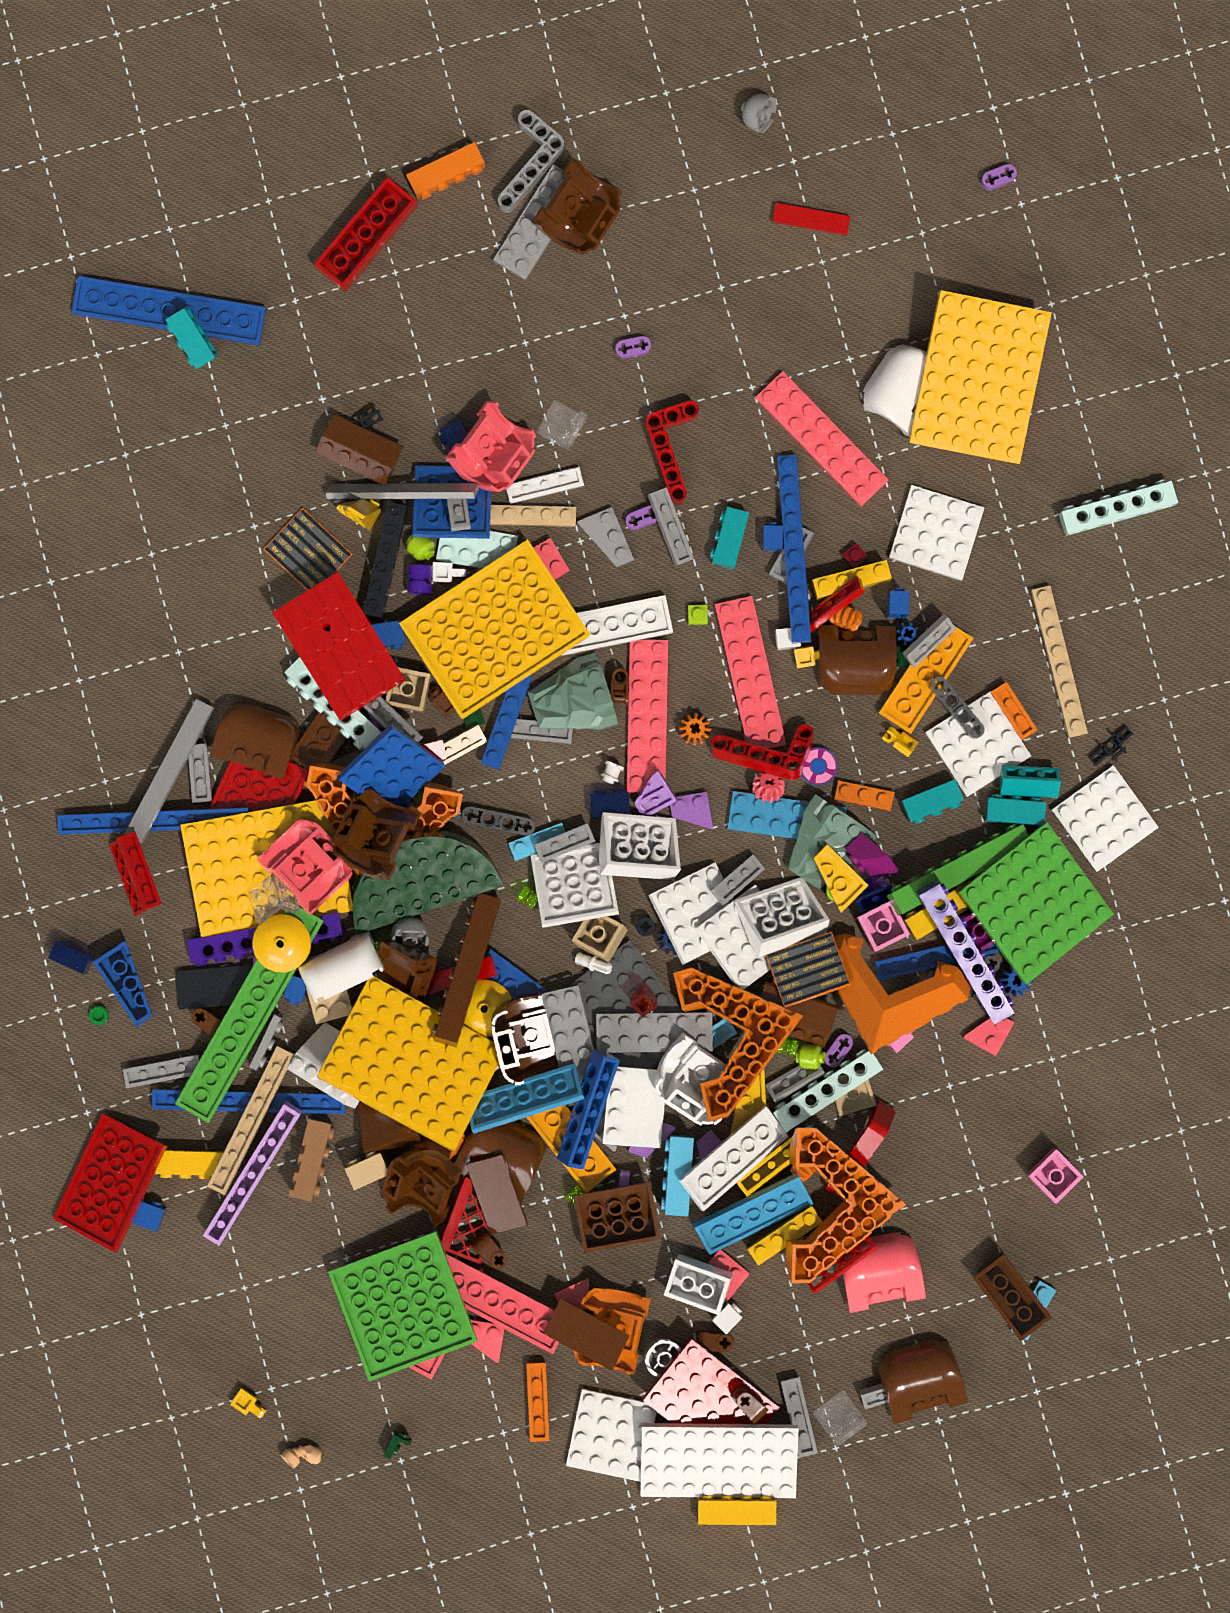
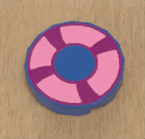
[801,747,838,786]

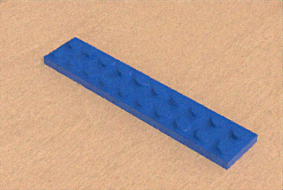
[72,276,266,346]

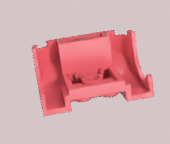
[445,401,536,492]
[256,819,353,915]
[838,1232,926,1313]

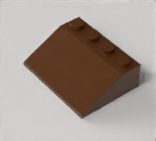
[358,1101,421,1153]
[574,1182,660,1253]

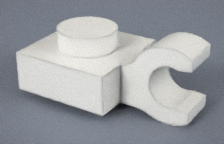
[433,562,467,582]

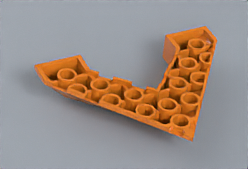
[307,764,463,875]
[833,933,971,1055]
[673,968,803,1122]
[786,1127,906,1283]

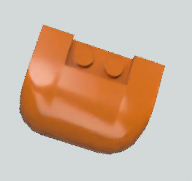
[573,1288,651,1375]

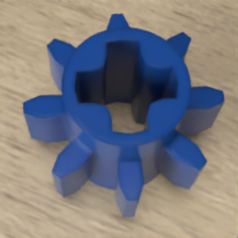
[896,623,919,646]

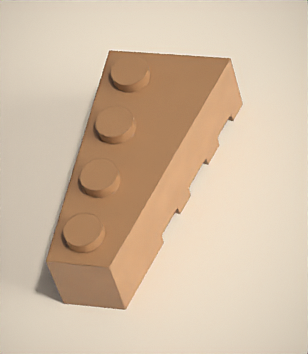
[288,1118,335,1202]

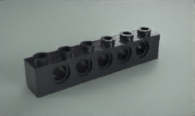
[363,502,408,620]

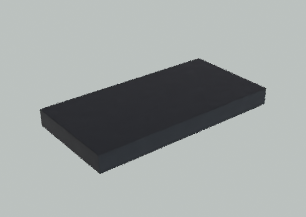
[176,965,253,1010]

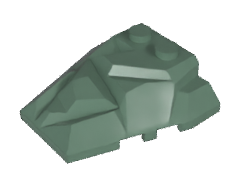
[528,653,618,730]
[787,794,877,889]

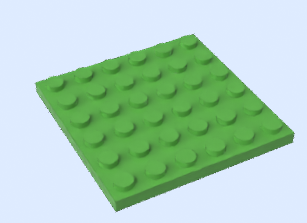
[957,822,1114,985]
[328,1231,478,1382]

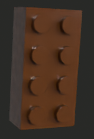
[973,1254,1053,1341]

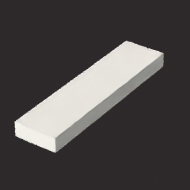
[507,467,584,504]

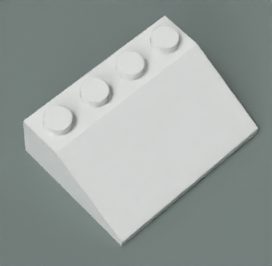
[599,812,681,880]
[734,877,829,957]
[287,1022,359,1108]
[603,1066,665,1148]

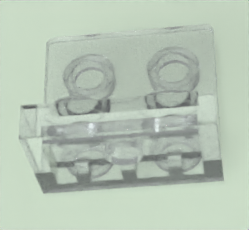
[537,400,588,451]
[249,873,300,924]
[813,1390,868,1447]

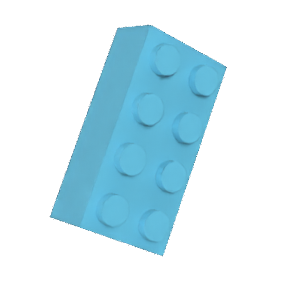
[661,1134,694,1216]

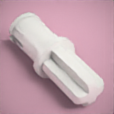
[575,952,612,974]

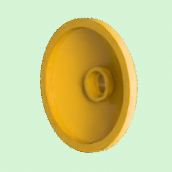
[252,914,311,972]
[464,980,512,1038]

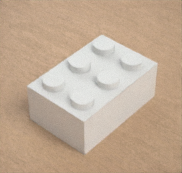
[664,1254,734,1315]

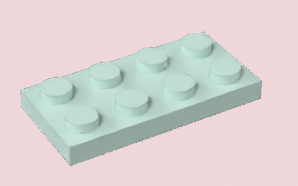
[436,531,518,569]

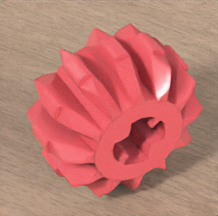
[752,772,785,804]

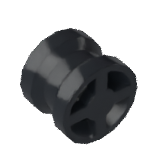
[636,917,655,936]

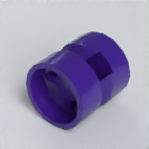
[407,565,433,595]

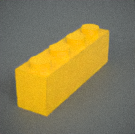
[811,560,892,601]
[904,880,971,940]
[736,1136,793,1197]
[155,1150,224,1179]
[747,1206,822,1266]
[698,1495,776,1525]

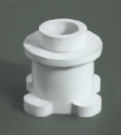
[601,761,624,784]

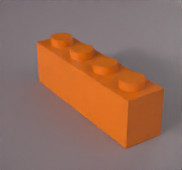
[406,142,485,200]

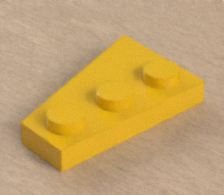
[813,844,868,913]

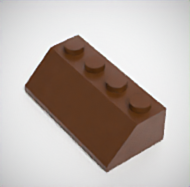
[315,414,404,485]
[760,982,839,1047]

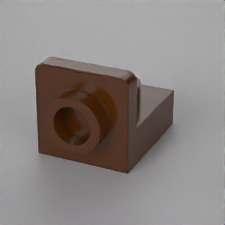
[427,685,455,717]

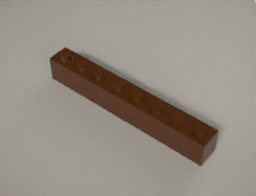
[432,893,501,1048]

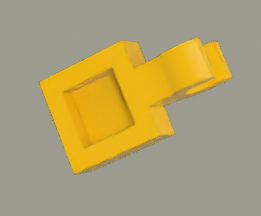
[794,645,819,668]
[882,726,919,757]
[230,1388,267,1418]

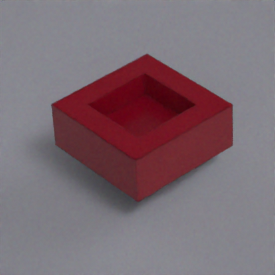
[841,543,868,569]

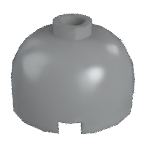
[741,93,777,133]
[391,917,429,951]
[644,1338,681,1377]

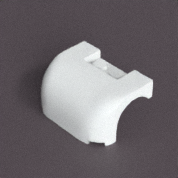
[863,344,927,436]
[298,931,384,1003]
[655,1032,728,1126]

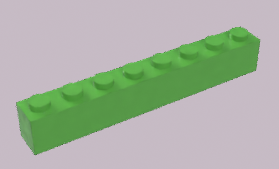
[887,824,1029,916]

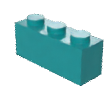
[165,305,219,369]
[710,507,749,570]
[999,765,1061,798]
[900,779,964,824]
[985,795,1046,826]

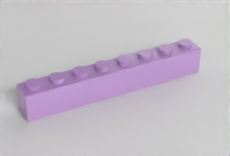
[203,1101,302,1246]

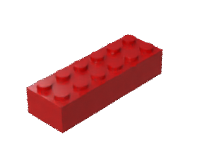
[314,177,418,293]

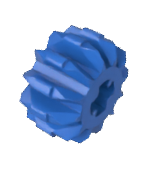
[1000,966,1033,997]

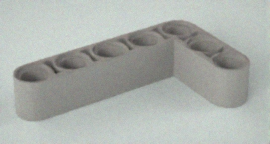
[498,110,564,213]

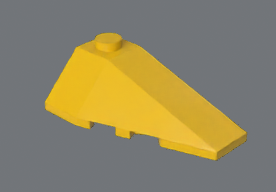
[336,499,382,531]

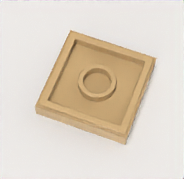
[829,1068,876,1117]

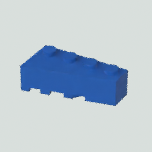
[93,941,153,1027]

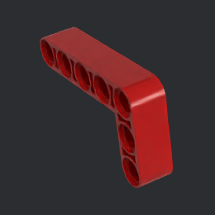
[645,401,699,505]
[711,724,814,780]
[825,1100,896,1198]

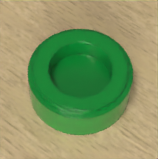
[89,1006,109,1025]

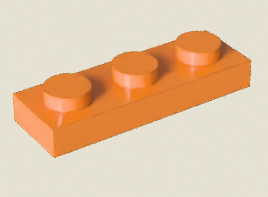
[990,682,1038,740]
[834,780,894,811]

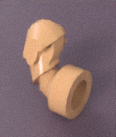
[280,1445,322,1468]

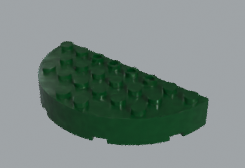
[352,830,504,935]

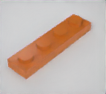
[526,1362,549,1442]

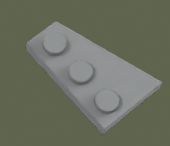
[577,507,634,568]

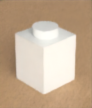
[775,628,801,650]
[712,1302,742,1334]

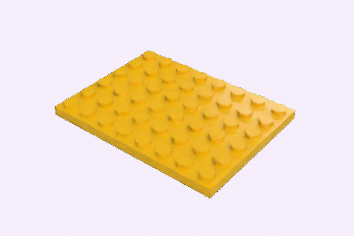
[908,290,1052,464]
[399,539,591,720]
[180,800,353,938]
[316,976,499,1151]

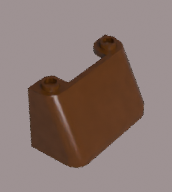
[377,940,437,1004]

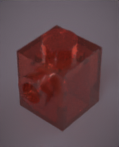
[630,984,657,1018]

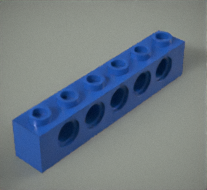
[556,1050,620,1169]

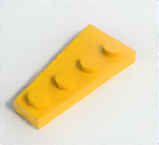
[730,1069,766,1135]

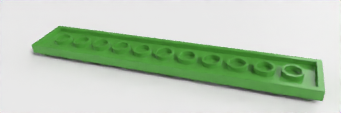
[175,901,324,1123]

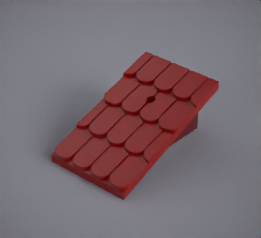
[272,572,405,721]

